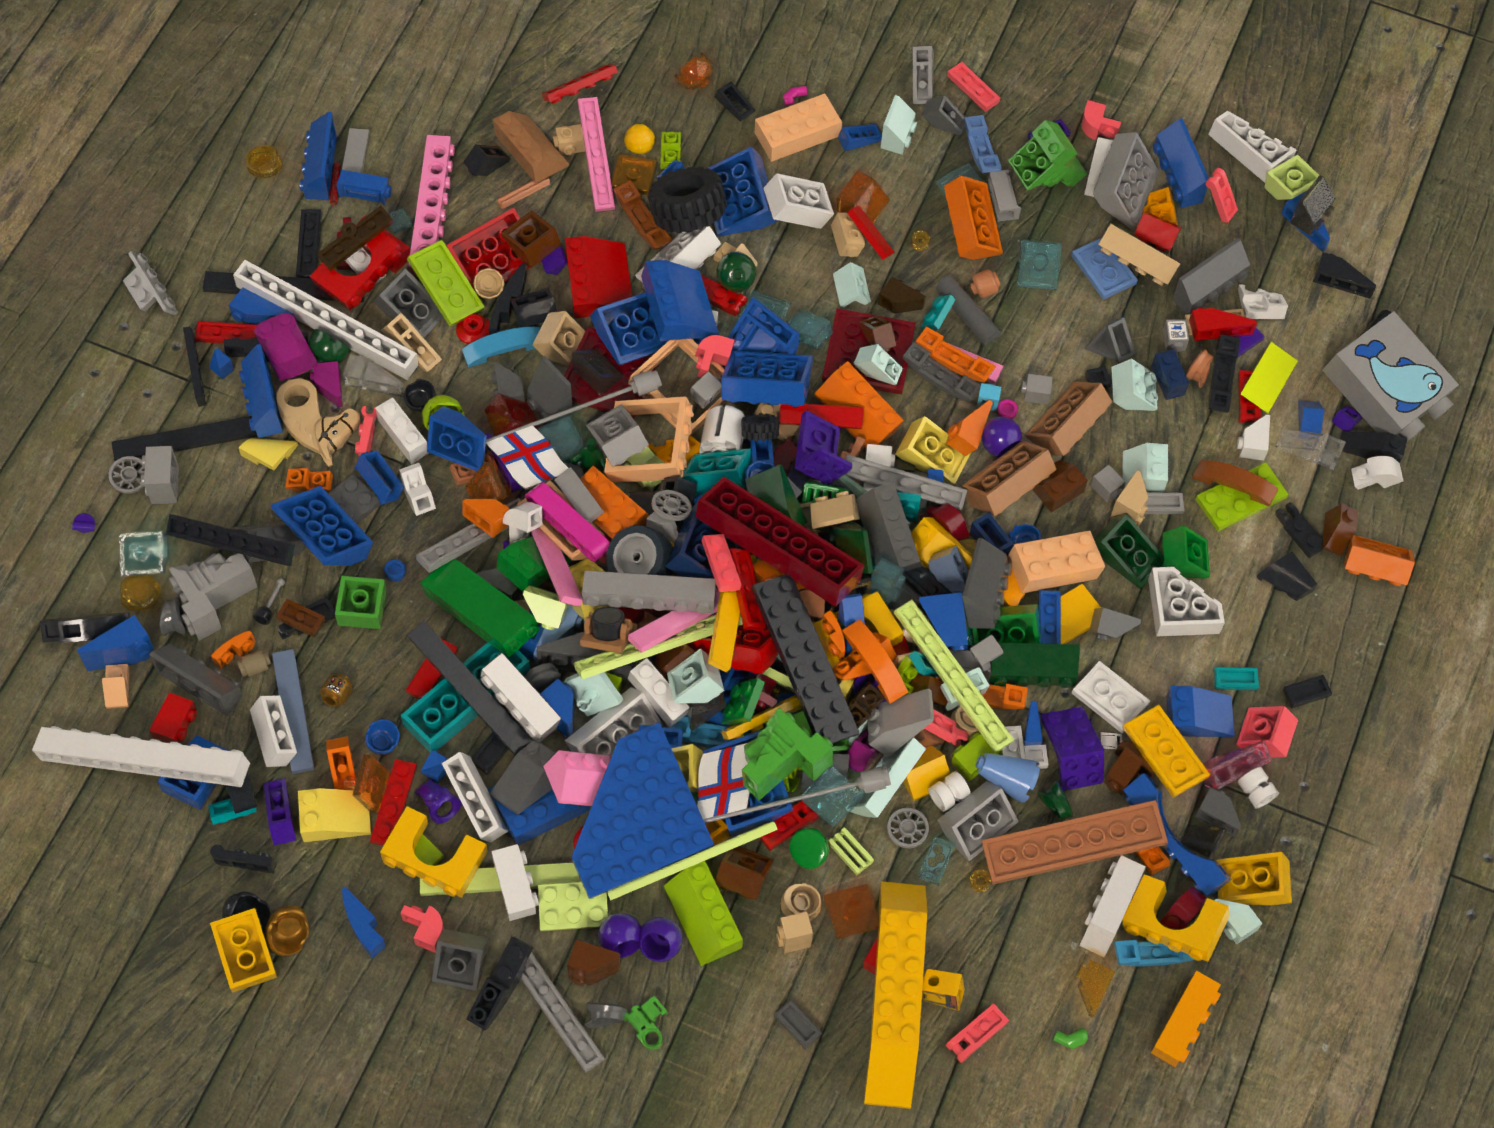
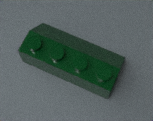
[989,643,1080,688]

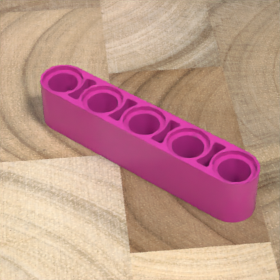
[525,482,610,562]

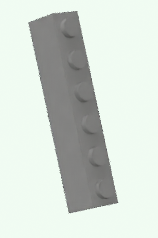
[582,571,716,614]

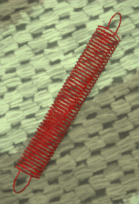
[330,159,341,206]

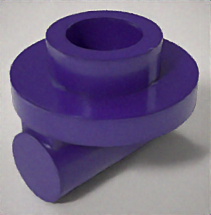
[72,513,95,533]

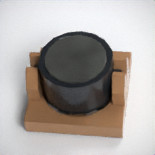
[580,607,637,654]

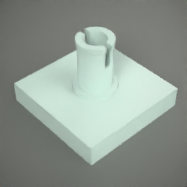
[563,672,623,717]

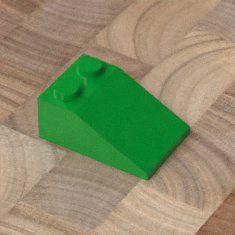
[496,536,572,592]

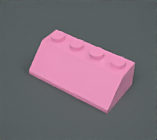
[543,750,612,806]

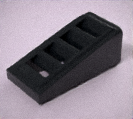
[714,81,755,122]

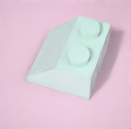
[881,95,917,155]
[1122,443,1168,492]
[667,648,724,703]

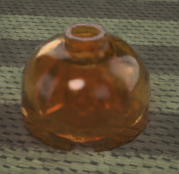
[674,52,713,90]

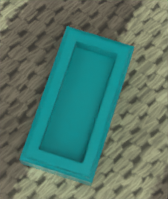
[909,651,939,678]
[1213,667,1259,690]

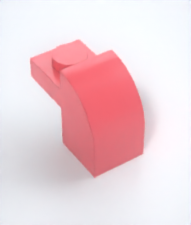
[1081,100,1121,140]
[695,335,734,378]
[401,905,444,953]

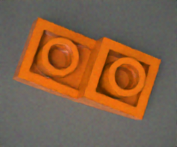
[285,468,333,493]
[822,610,845,661]
[211,631,256,669]

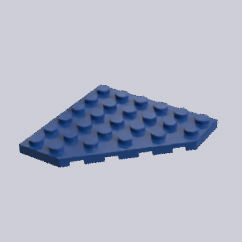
[571,722,714,900]

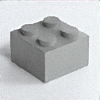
[141,446,179,504]

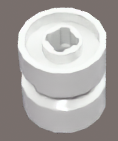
[1238,767,1279,809]
[928,771,970,812]

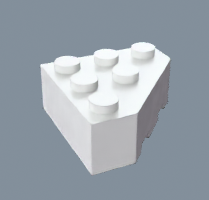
[1148,567,1225,636]

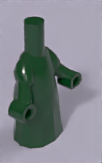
[569,438,606,474]

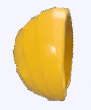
[624,124,655,154]

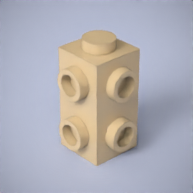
[553,124,585,155]
[831,212,865,257]

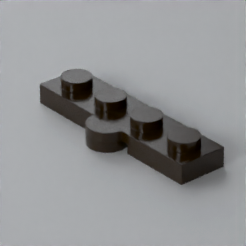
[317,205,395,271]

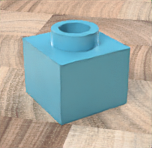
[977,383,1001,411]

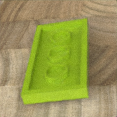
[407,240,485,327]
[1195,462,1289,532]

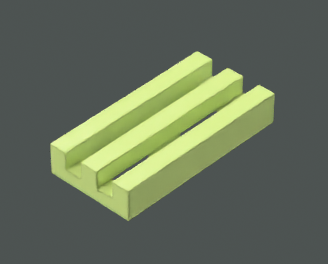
[828,827,874,876]

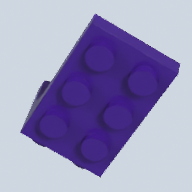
[795,411,852,485]
[1041,706,1104,791]

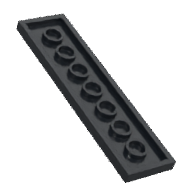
[751,574,859,744]

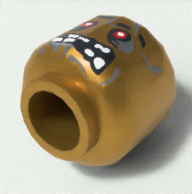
[320,674,353,707]

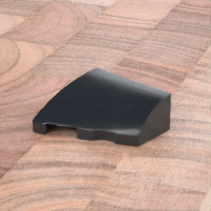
[1256,551,1317,601]

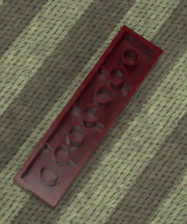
[695,477,864,607]

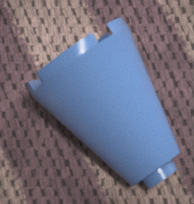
[975,753,1040,803]

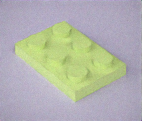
[538,882,608,932]

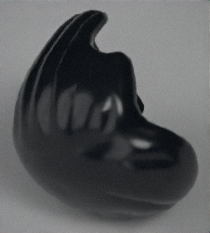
[222,891,271,932]

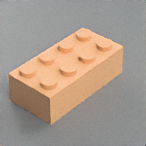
[755,94,842,162]
[1007,531,1105,593]

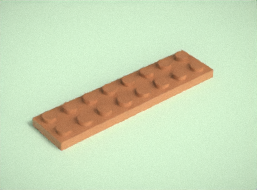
[981,800,1168,885]

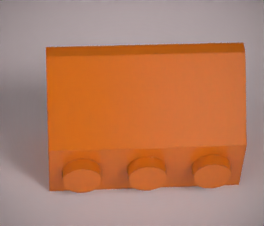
[1344,535,1415,586]

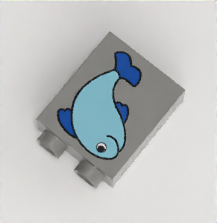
[1322,311,1459,441]

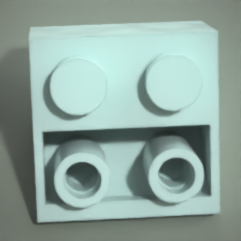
[1111,358,1158,411]

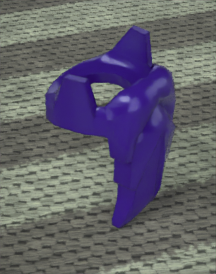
[414,779,463,824]

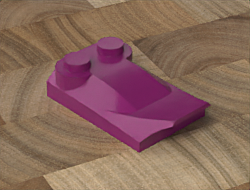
[254,313,318,381]

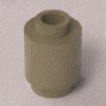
[237,649,271,677]

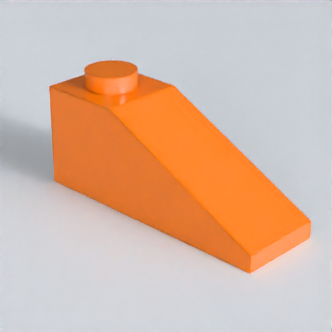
[946,400,993,456]

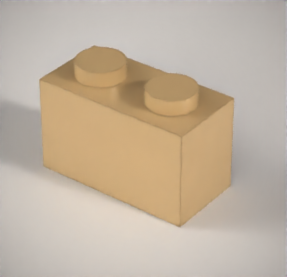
[776,912,813,954]

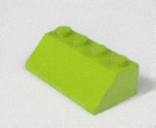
[663,861,743,966]

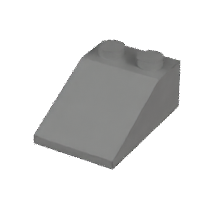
[586,404,649,467]
[868,689,934,757]

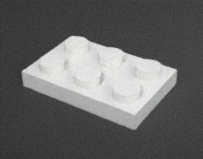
[1072,661,1150,734]

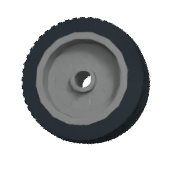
[606,525,673,576]

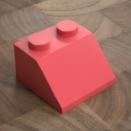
[1236,706,1298,758]

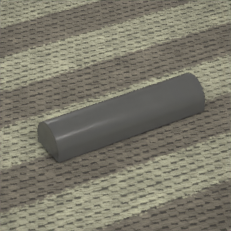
[936,275,1001,346]

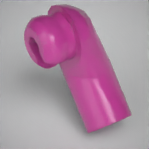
[783,86,807,105]

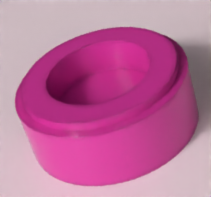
[997,399,1018,419]

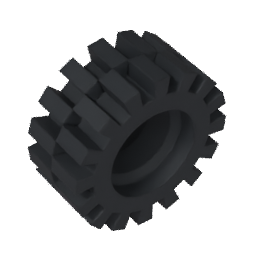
[741,413,779,441]

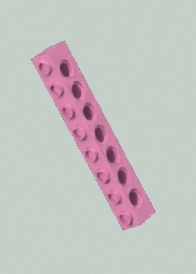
[408,135,455,278]

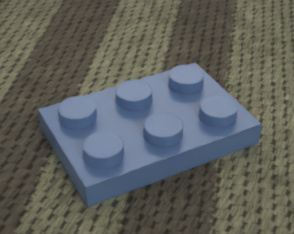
[1071,238,1138,300]

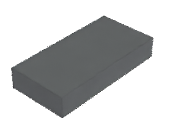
[774,1000,822,1050]

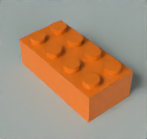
[580,466,649,540]

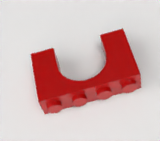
[310,217,403,311]

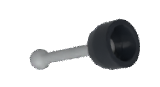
[253,578,285,625]

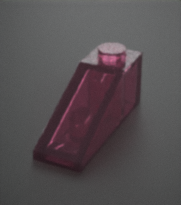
[1203,741,1272,789]

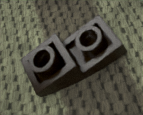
[848,681,885,728]

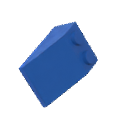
[427,406,486,473]
[77,615,154,671]
[1166,686,1235,737]

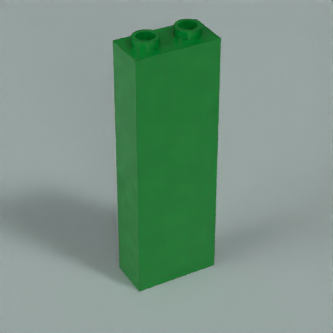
[420,559,540,658]

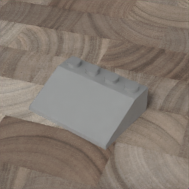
[1093,132,1159,231]

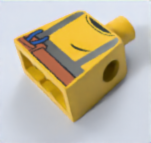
[922,969,965,1011]

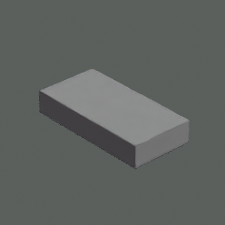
[1145,492,1184,514]

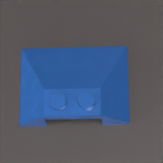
[723,297,800,370]

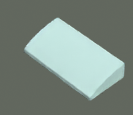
[845,737,926,818]

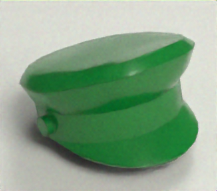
[789,828,829,869]

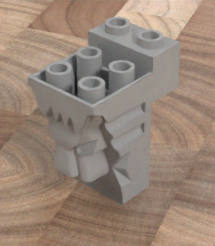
[169,553,257,641]

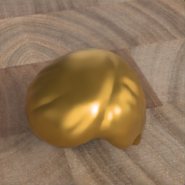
[266,905,309,956]

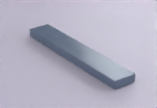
[272,649,315,774]

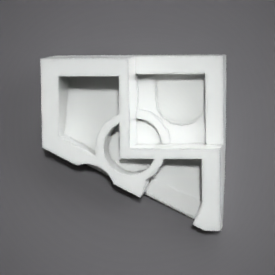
[1238,284,1288,319]

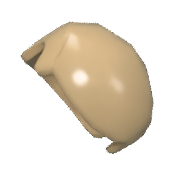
[474,268,504,299]

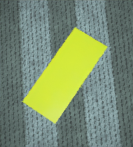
[1241,342,1298,413]

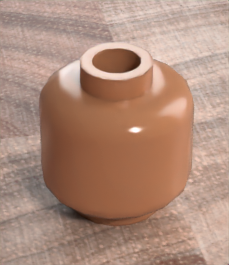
[970,269,1001,299]

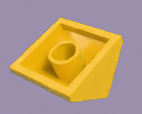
[903,745,950,801]

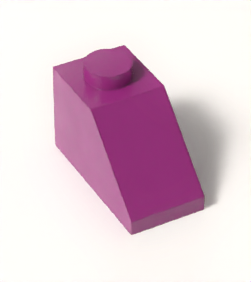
[310,361,343,407]
[847,730,880,772]

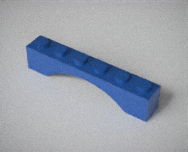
[1123,773,1232,896]

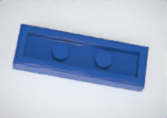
[1038,590,1061,644]

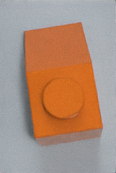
[462,499,510,538]
[326,736,357,790]

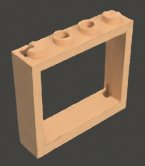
[628,339,728,436]
[604,397,694,483]

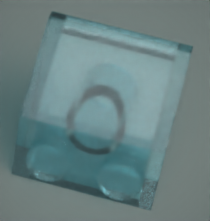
[1017,240,1061,290]
[119,531,169,577]

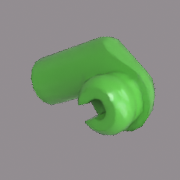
[1053,1028,1088,1049]

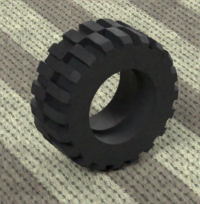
[648,167,727,233]

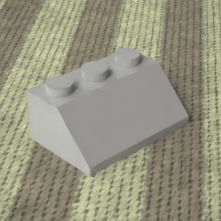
[937,781,1019,861]

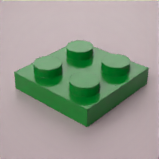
[721,678,765,726]

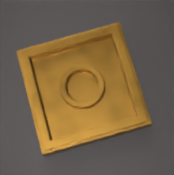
[611,154,657,195]

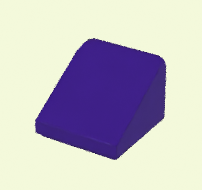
[541,247,568,275]
[1332,405,1363,431]

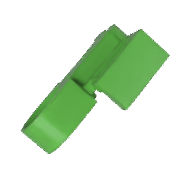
[624,996,668,1050]

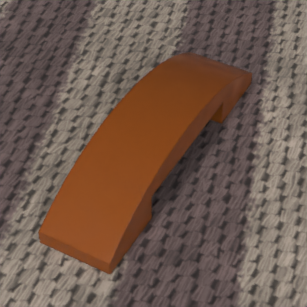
[614,180,672,251]
[1192,460,1278,507]

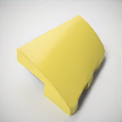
[239,438,298,471]

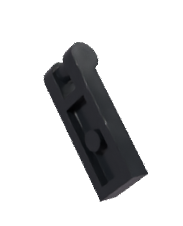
[210,845,276,874]

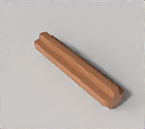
[497,177,550,209]

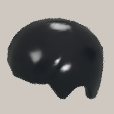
[403,379,436,412]

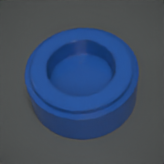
[384,559,406,582]

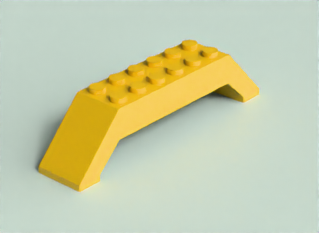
[864,881,927,1109]

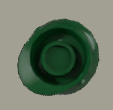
[1037,780,1073,820]

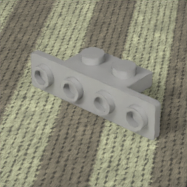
[123,251,178,316]

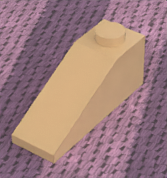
[381,313,442,373]

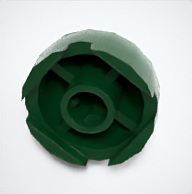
[716,251,756,292]
[308,329,350,364]

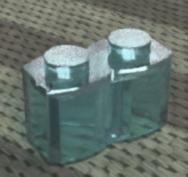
[788,310,833,349]
[866,558,906,606]

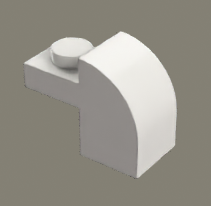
[1351,456,1403,490]
[399,463,436,516]
[503,502,543,544]

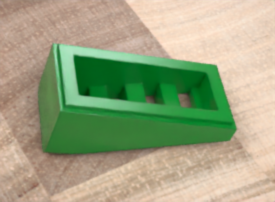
[802,481,849,503]

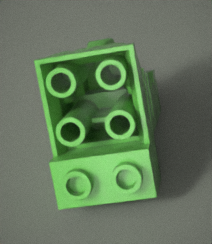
[1008,120,1087,190]
[742,708,833,801]

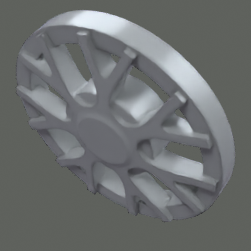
[109,456,145,494]
[651,490,692,521]
[887,808,929,849]

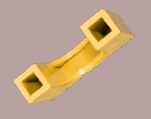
[812,591,904,669]
[380,807,488,898]
[1122,874,1230,962]

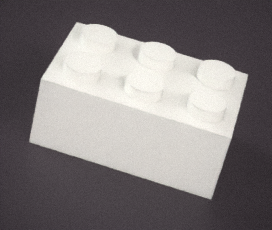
[764,173,834,229]

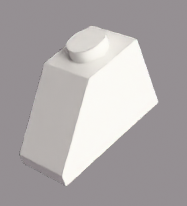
[1237,415,1270,461]

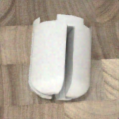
[700,405,745,453]

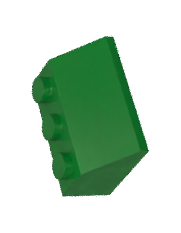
[972,604,1041,645]

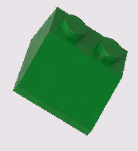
[1162,525,1210,578]

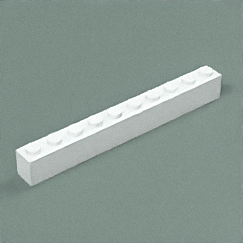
[233,260,418,380]
[32,726,250,787]

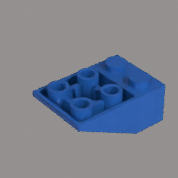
[157,735,229,810]

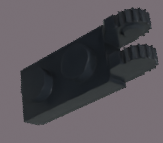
[1275,502,1324,558]

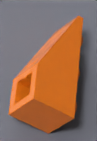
[832,632,897,680]

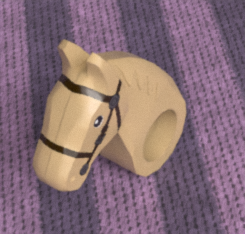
[276,378,361,467]

